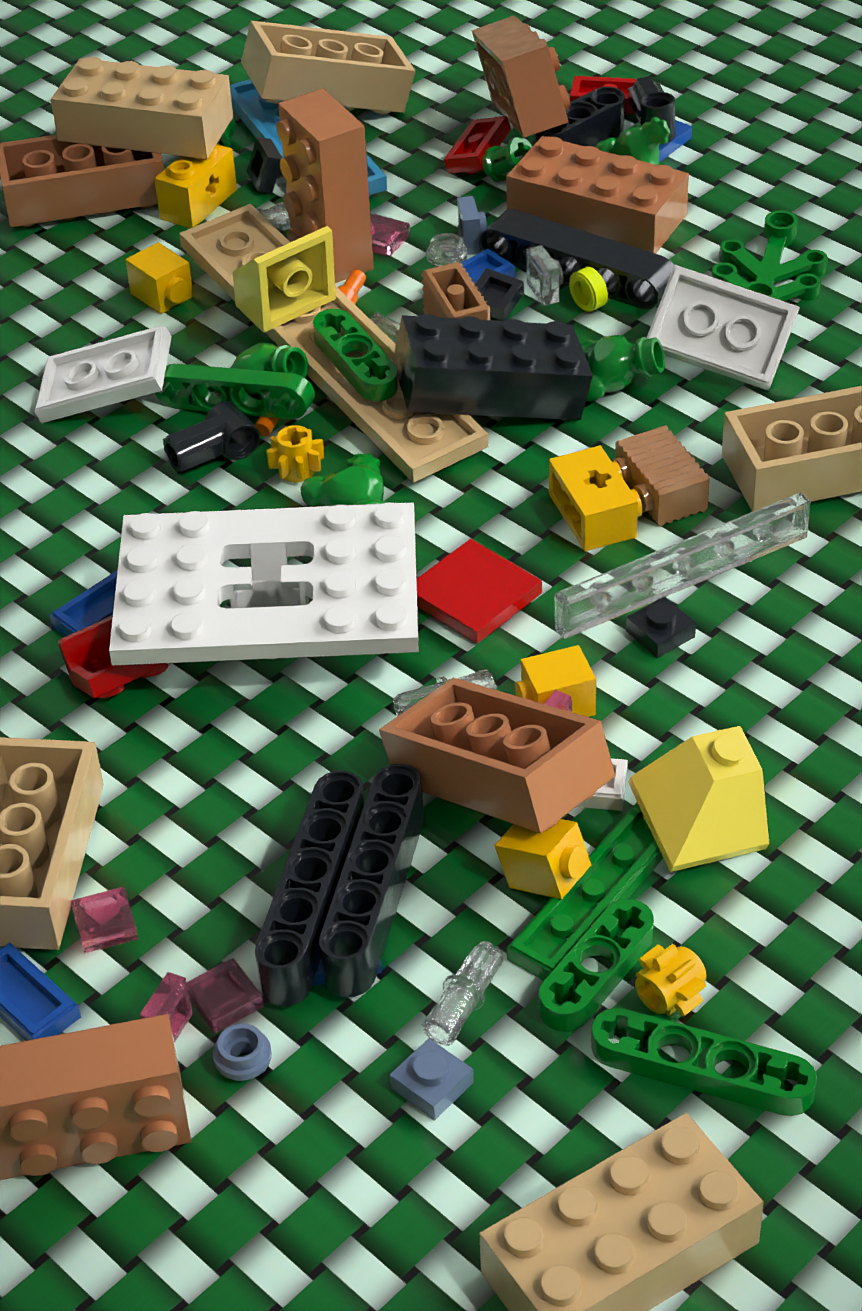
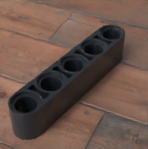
[480,209,674,310]
[319,764,424,997]
[255,771,365,1006]

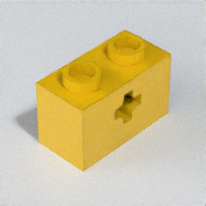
[154,144,237,228]
[549,445,642,552]

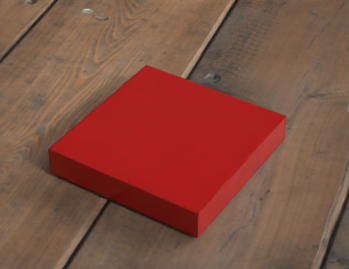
[417,538,542,644]

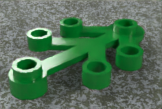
[712,210,828,301]

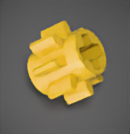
[267,425,324,483]
[635,944,707,1017]

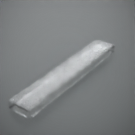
[555,492,811,639]

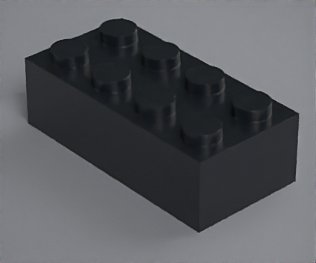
[393,314,593,420]

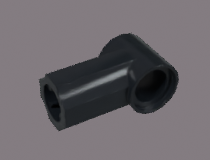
[627,76,676,142]
[163,401,261,474]

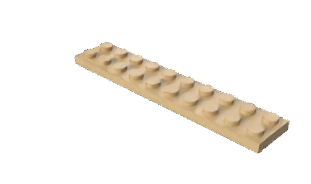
[179,204,488,483]

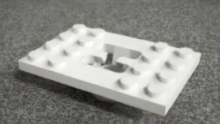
[109,502,419,665]

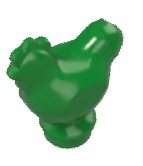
[595,117,670,165]
[581,335,665,402]
[206,343,308,396]
[300,453,384,507]

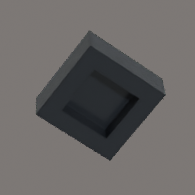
[246,137,283,193]
[475,268,524,321]
[626,596,696,658]

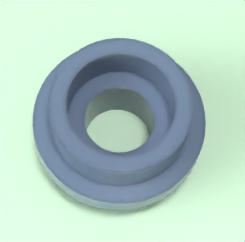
[213,1023,272,1081]

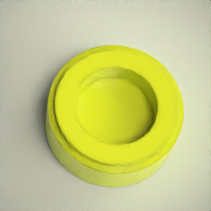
[569,267,608,312]

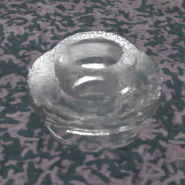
[426,233,468,267]

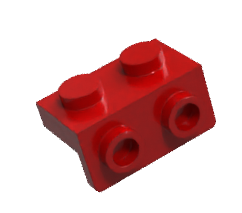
[58,615,169,698]

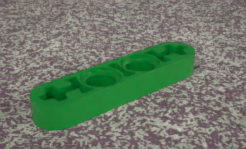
[155,364,315,419]
[591,1008,817,1116]

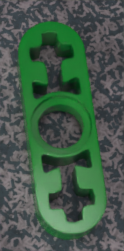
[313,309,398,402]
[539,899,654,1031]

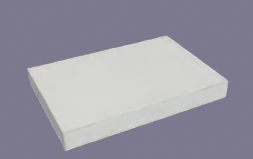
[646,265,800,391]
[35,325,171,423]

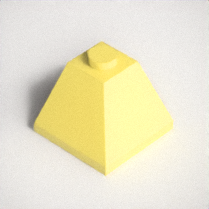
[232,226,336,333]
[628,726,769,872]

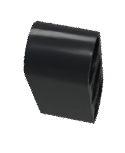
[533,87,625,147]

